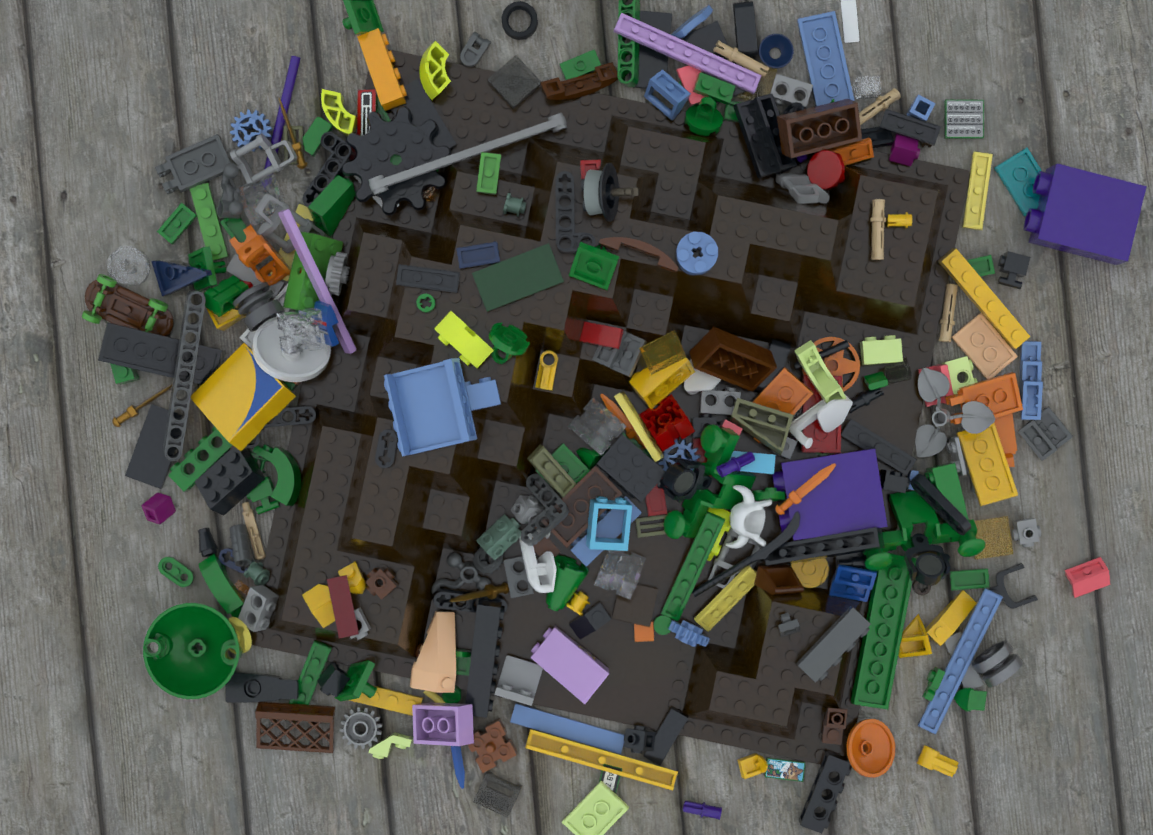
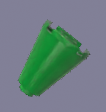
[546,555,589,611]

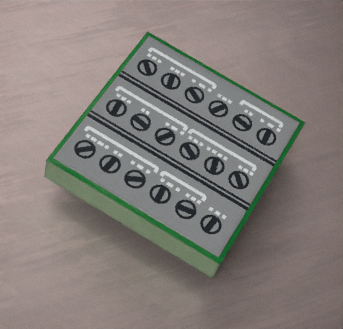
[944,100,984,139]

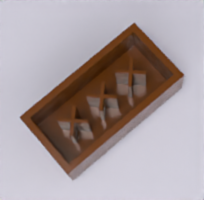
[689,327,777,392]

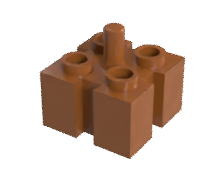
[468,718,517,773]

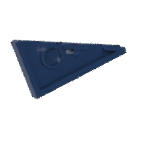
[152,260,212,296]

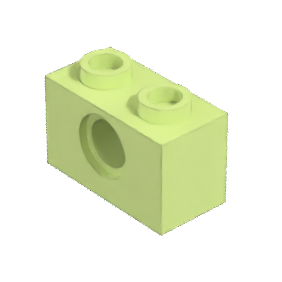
[942,356,977,394]

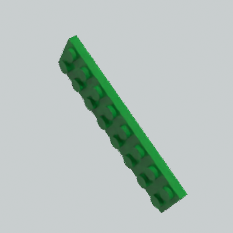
[851,553,917,710]

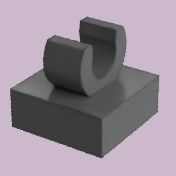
[778,613,800,637]

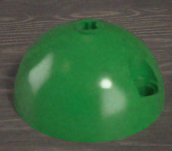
[143,603,243,699]

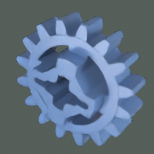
[230,110,273,152]
[659,439,701,471]
[668,620,710,647]

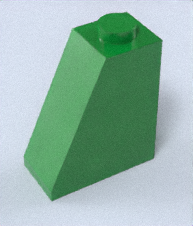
[308,175,356,237]

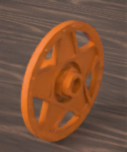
[802,337,860,392]

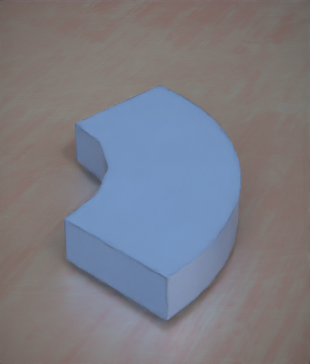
[671,5,713,39]

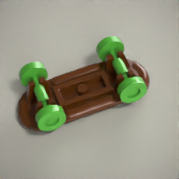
[82,274,174,336]

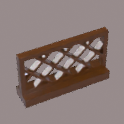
[255,702,335,753]

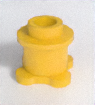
[566,591,590,616]

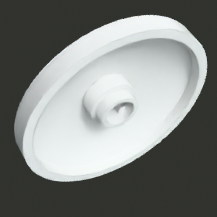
[252,315,331,382]

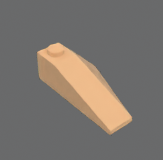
[410,611,456,693]

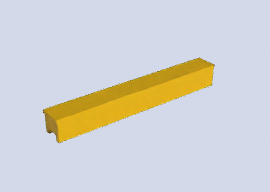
[525,729,678,791]

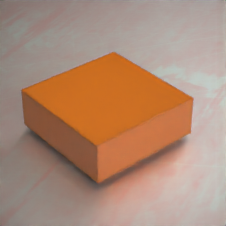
[634,621,654,642]

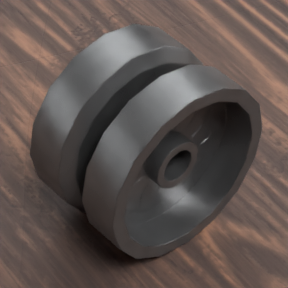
[972,640,1023,688]

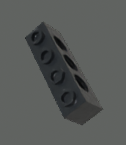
[799,750,852,834]

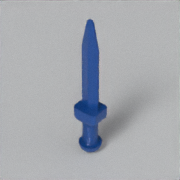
[451,746,465,789]

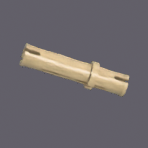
[713,40,769,78]
[859,88,901,125]
[870,199,886,260]
[939,284,958,343]

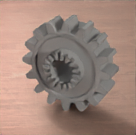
[325,252,349,296]
[340,706,383,749]

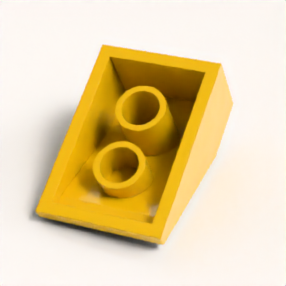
[629,357,695,409]

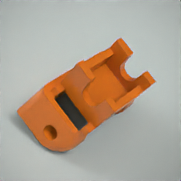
[229,224,291,286]

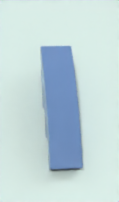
[1020,341,1043,420]

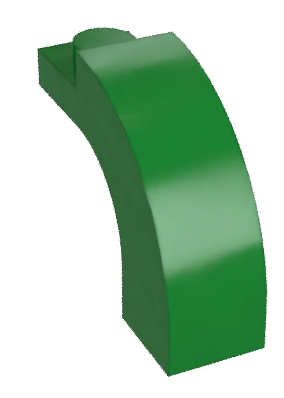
[252,444,301,506]
[198,554,245,618]

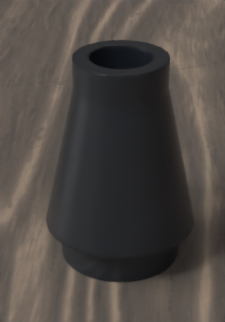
[198,528,218,557]

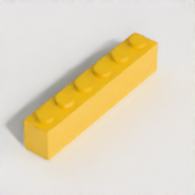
[938,248,1031,349]

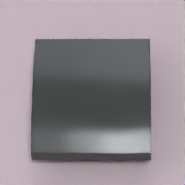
[592,324,647,378]
[1018,406,1073,461]

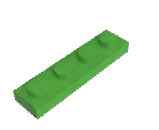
[190,183,229,261]

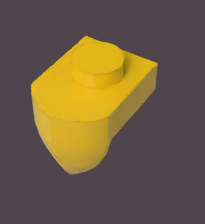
[338,562,366,594]
[737,753,768,779]

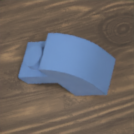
[906,95,936,122]

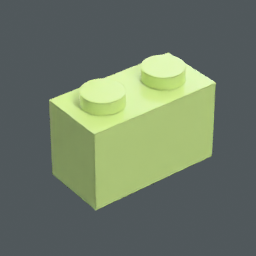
[860,335,903,365]

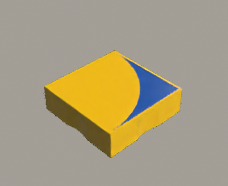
[191,343,296,451]

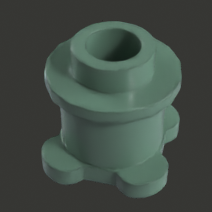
[503,193,527,217]
[244,561,270,586]

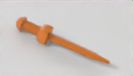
[600,394,646,450]
[775,463,836,515]

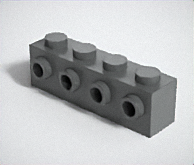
[796,606,871,683]

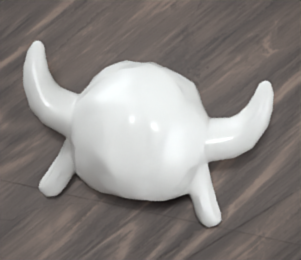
[725,485,772,549]

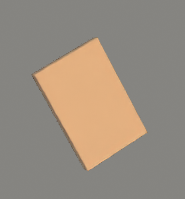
[951,313,1018,380]

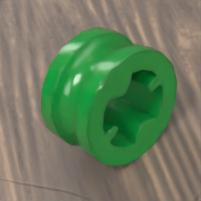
[416,293,436,313]

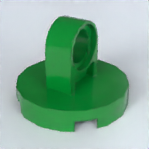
[684,97,723,136]
[489,323,530,364]

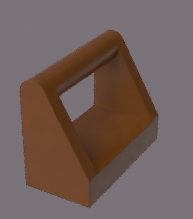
[754,565,804,595]

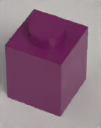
[889,134,920,166]

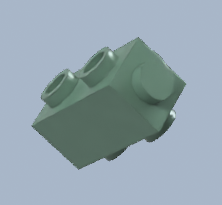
[476,514,521,560]

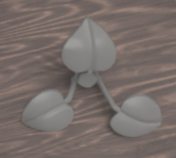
[915,368,995,457]

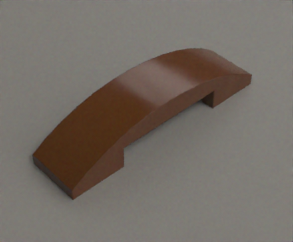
[541,62,618,100]
[599,237,678,273]

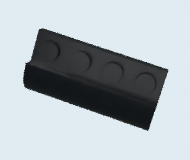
[733,94,797,178]

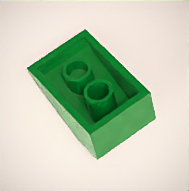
[924,463,969,520]

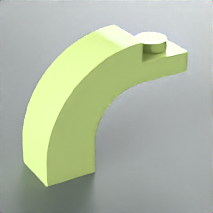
[794,340,846,404]

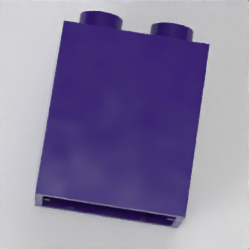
[1024,163,1147,265]
[773,448,888,540]

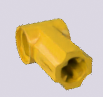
[535,350,558,390]
[917,745,959,777]

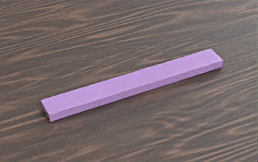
[613,13,762,94]
[278,209,357,354]

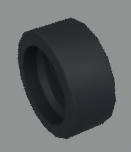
[501,1,538,40]

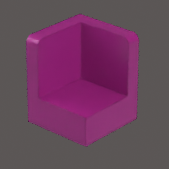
[141,493,176,525]

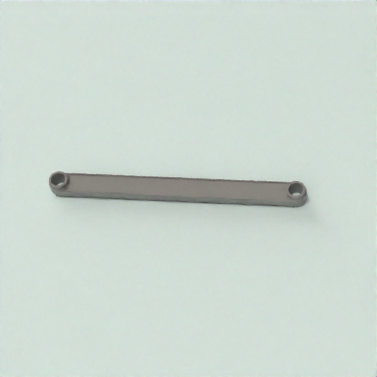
[369,113,567,195]

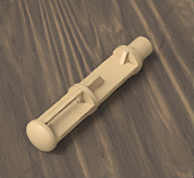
[242,502,266,560]

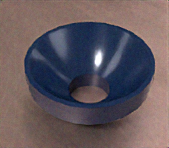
[759,34,794,69]

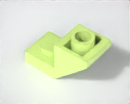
[369,732,413,759]

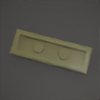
[527,445,576,498]

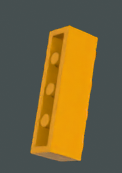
[357,28,407,111]

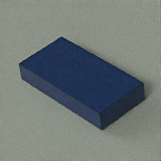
[456,241,500,269]

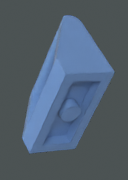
[644,69,691,121]

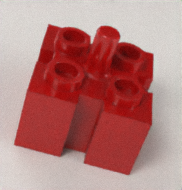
[639,394,695,452]

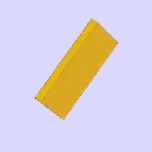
[956,423,1018,507]

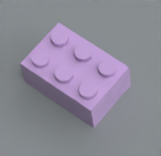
[412,702,474,746]

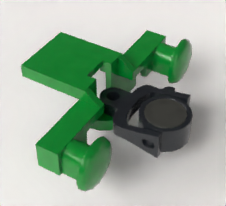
[657,424,756,539]
[863,491,985,586]

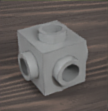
[511,495,545,524]
[1011,518,1041,547]

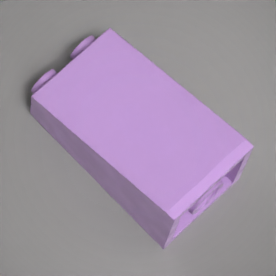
[531,626,609,704]

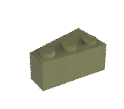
[730,398,794,456]

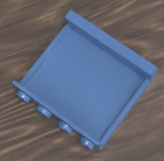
[384,358,477,456]

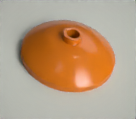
[846,719,895,778]

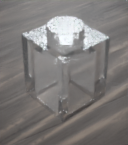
[852,75,881,99]

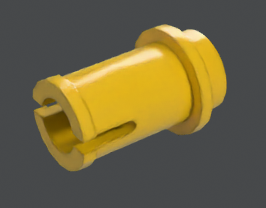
[887,212,912,228]

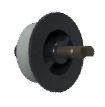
[581,163,639,221]

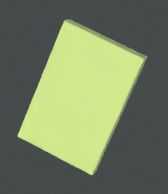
[562,781,629,835]

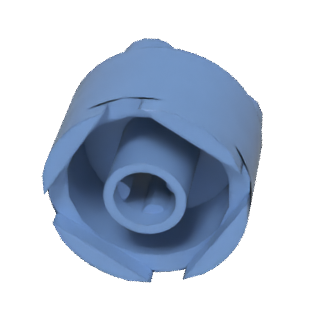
[676,232,718,275]

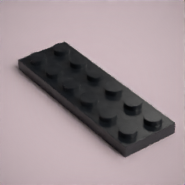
[98,322,222,385]

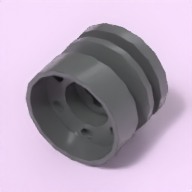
[233,282,285,332]

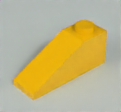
[925,590,977,646]

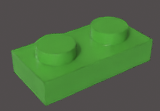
[476,152,501,195]

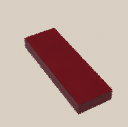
[327,575,359,639]

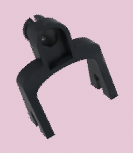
[988,563,1038,609]

